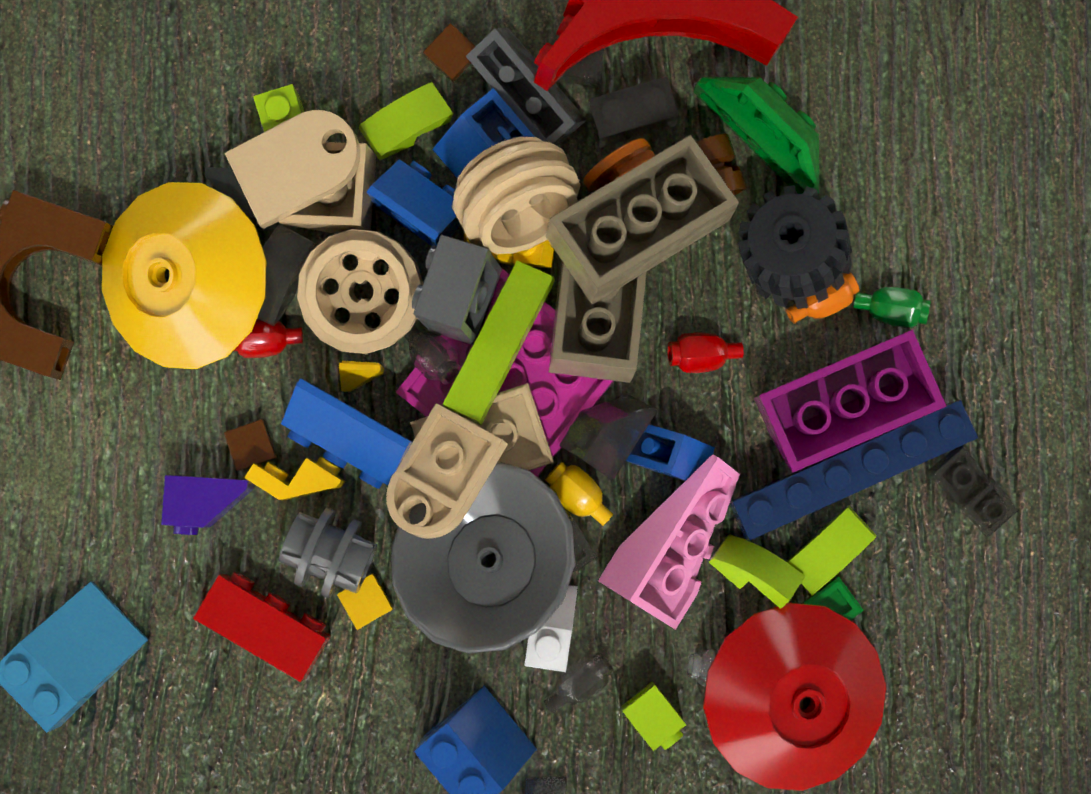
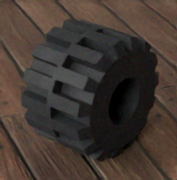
[738,185,853,309]

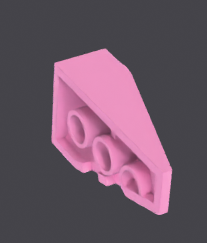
[598,454,740,630]

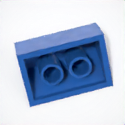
[281,378,413,489]

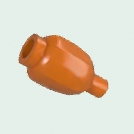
[786,272,859,323]

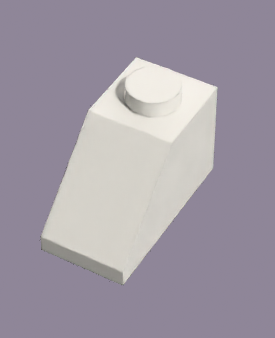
[524,585,578,672]

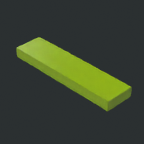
[442,260,555,425]

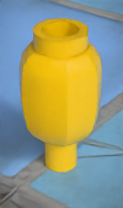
[545,461,613,526]

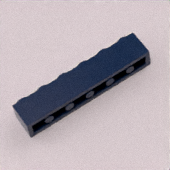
[729,400,978,540]

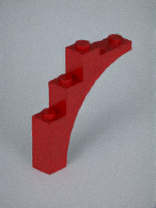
[534,0,798,91]

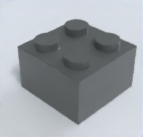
[412,235,502,345]

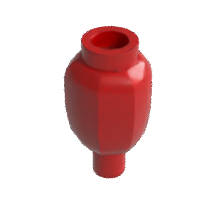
[234,318,303,358]
[667,332,744,373]

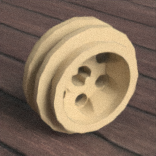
[452,137,580,254]
[297,229,424,354]

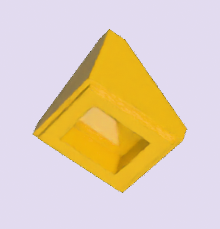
[339,361,385,392]

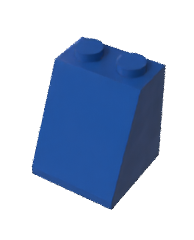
[414,685,537,794]

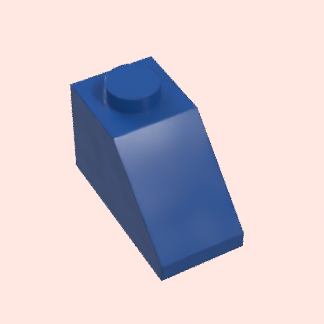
[613,418,715,481]

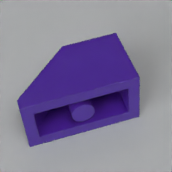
[161,475,255,535]

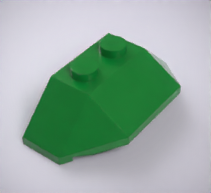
[694,77,819,194]

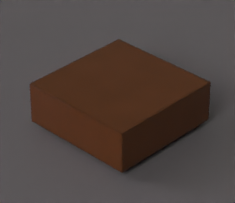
[423,23,476,82]
[224,419,277,471]

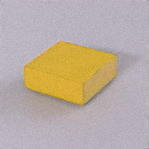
[337,573,394,630]

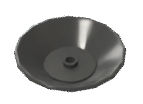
[391,462,575,654]

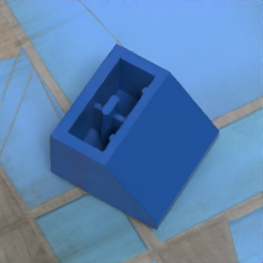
[433,88,535,179]

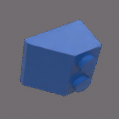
[367,159,460,246]

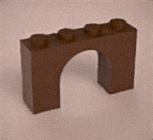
[0,190,113,380]

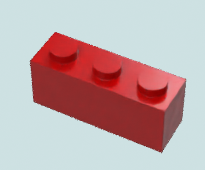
[193,571,331,682]

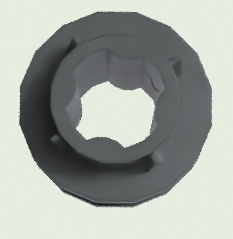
[279,508,378,598]

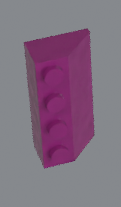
[754,330,946,473]

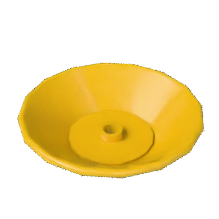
[102,182,266,369]

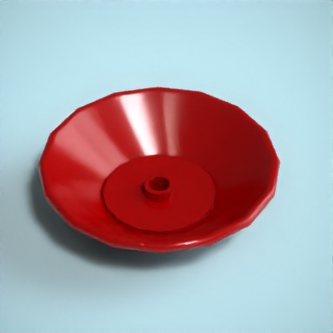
[703,603,886,791]

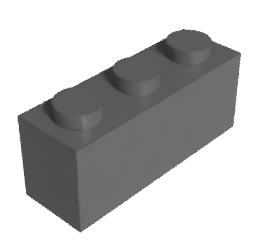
[466,27,586,146]

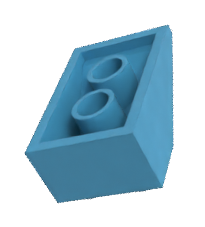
[0,581,149,733]

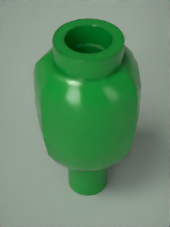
[854,287,931,328]

